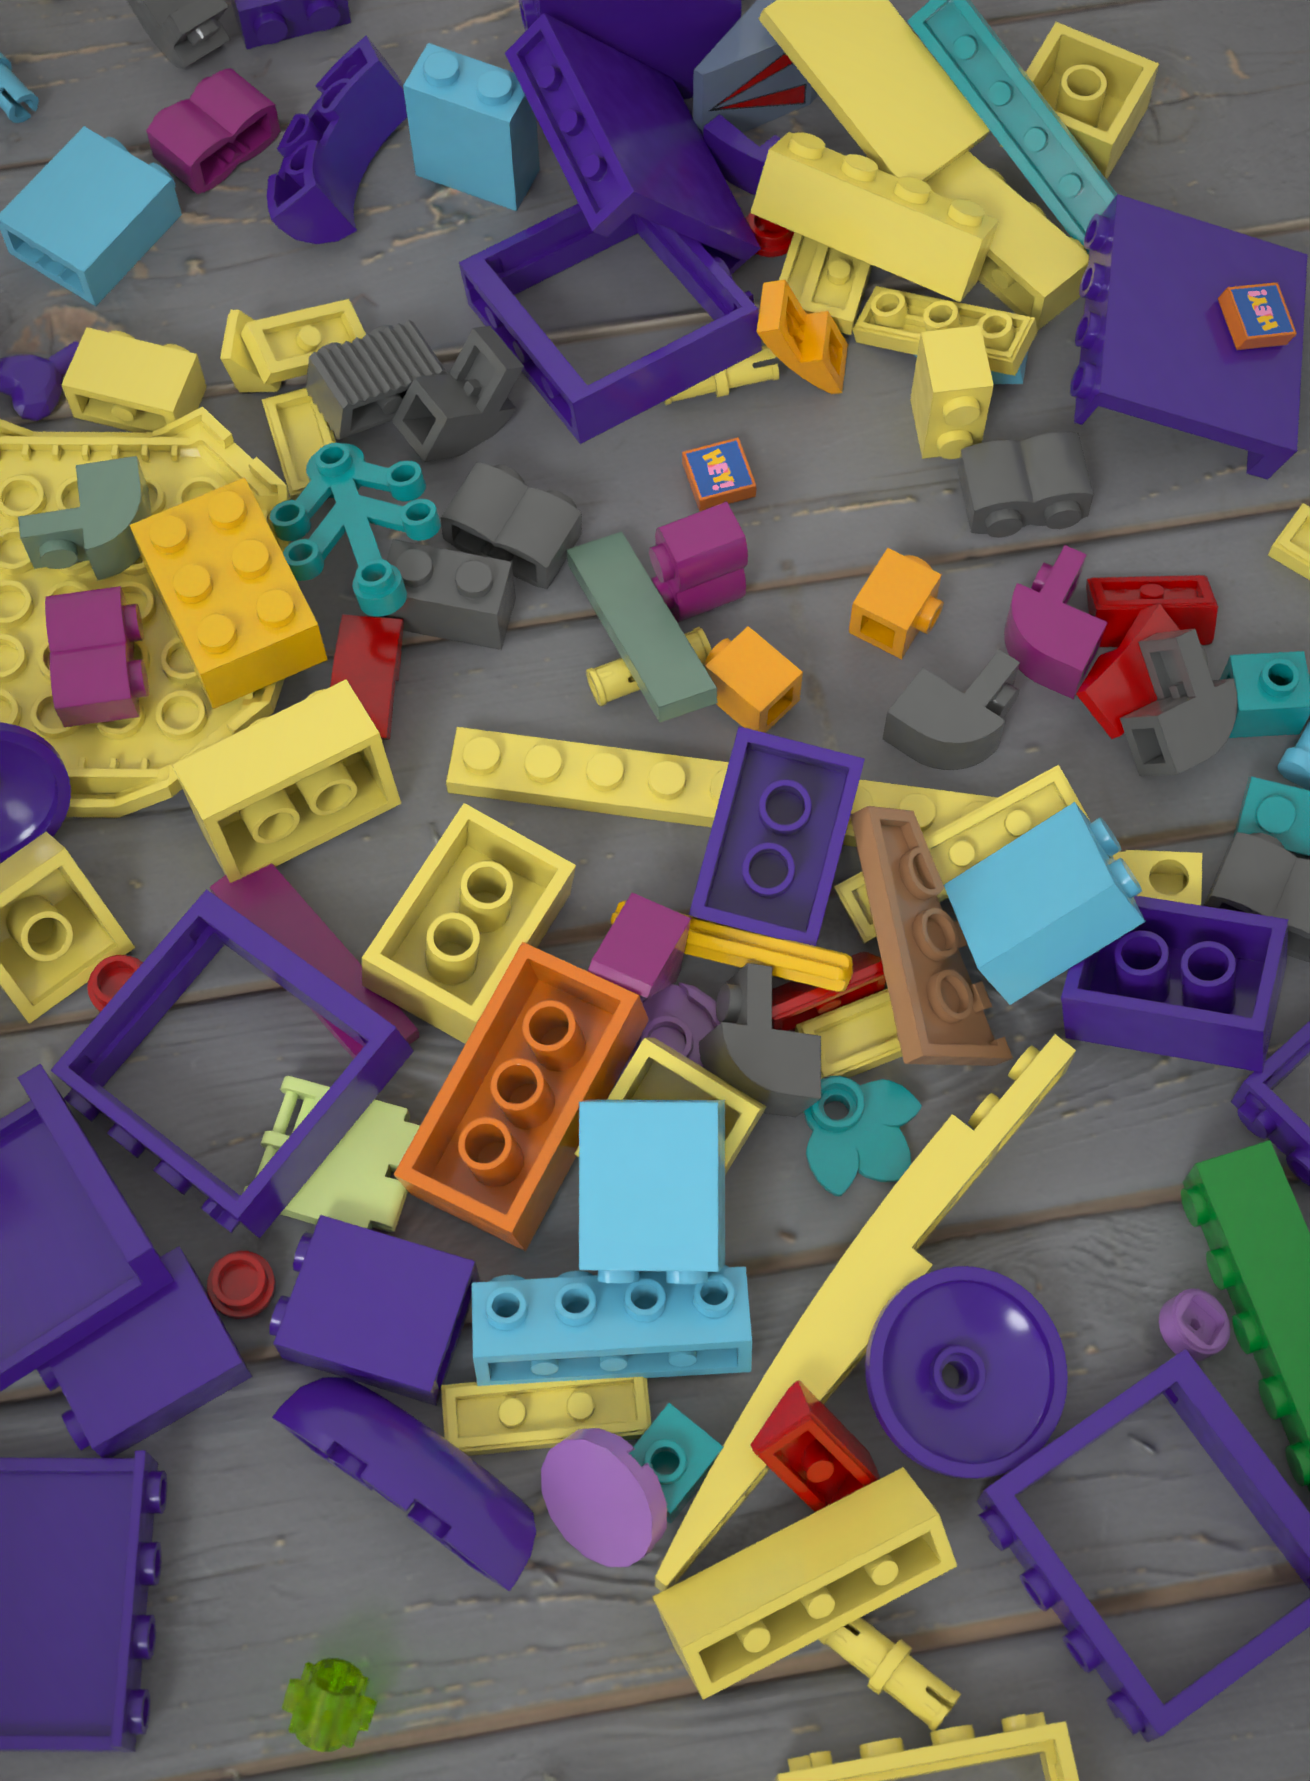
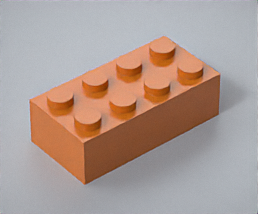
[393,942,649,1252]

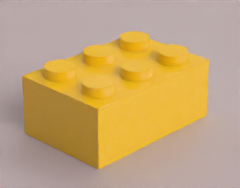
[129,477,328,709]

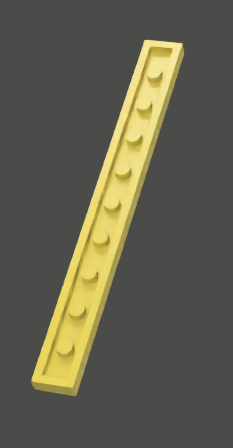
[446,727,998,847]

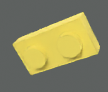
[240,299,366,385]

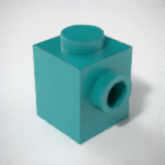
[1220,651,1310,738]
[629,1403,724,1524]

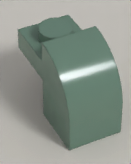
[18,456,152,580]

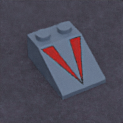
[693,0,818,136]

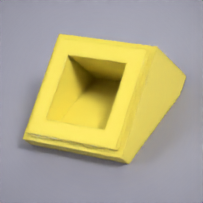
[220,310,282,392]

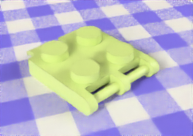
[243,1076,420,1232]

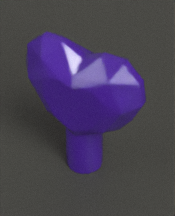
[0,341,79,421]

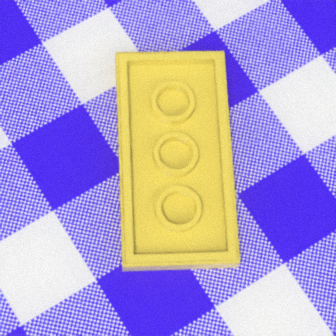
[759,0,990,182]

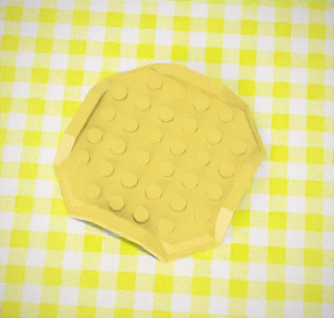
[0,406,291,818]

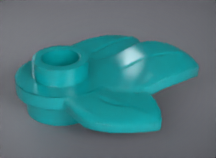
[804,1076,922,1197]

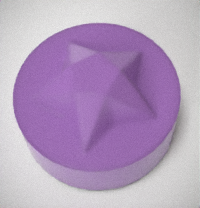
[1159,1289,1230,1362]

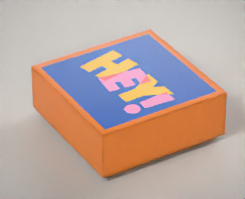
[1217,282,1297,350]
[682,437,756,512]

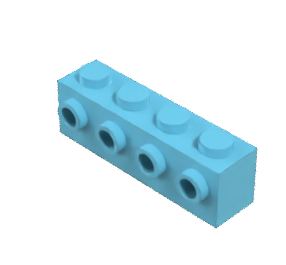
[472,1265,752,1386]

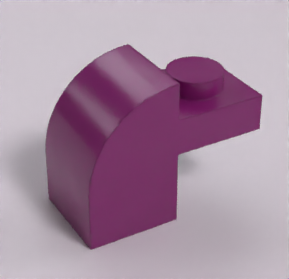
[1004,545,1107,700]

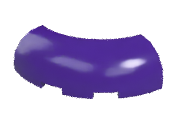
[267,36,407,244]
[272,1377,536,1592]

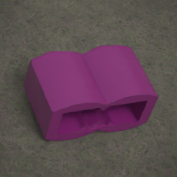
[146,68,281,194]
[649,502,748,623]
[45,586,149,728]

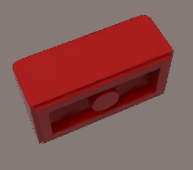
[1086,575,1218,647]
[772,952,886,1032]
[750,1380,881,1512]

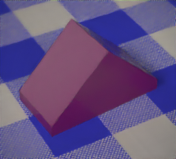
[587,893,691,998]

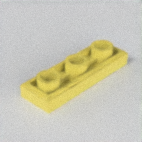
[853,286,1038,376]

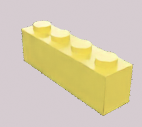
[750,132,999,302]
[925,151,1089,330]
[652,1467,957,1700]

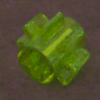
[281,1658,377,1752]

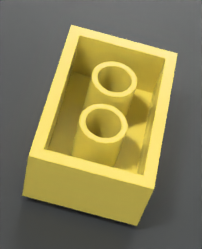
[172,679,402,883]
[362,803,576,1044]

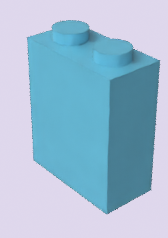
[403,43,540,211]
[0,126,182,307]
[944,802,1145,1005]
[579,1100,725,1284]

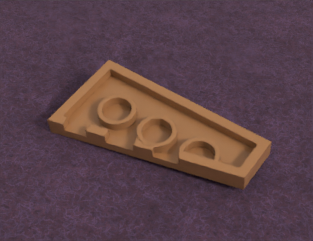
[850,806,1013,1066]

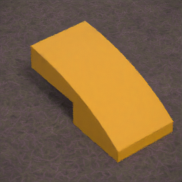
[756,279,848,394]

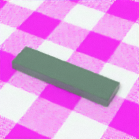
[566,532,718,723]

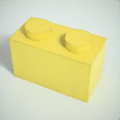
[910,325,994,459]
[61,327,207,432]

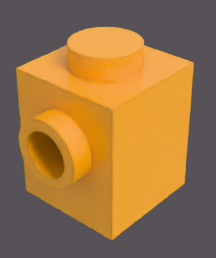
[848,548,944,660]
[704,626,803,733]

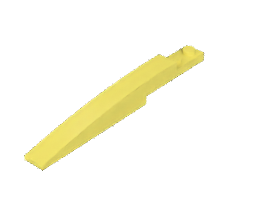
[655,1034,1076,1592]

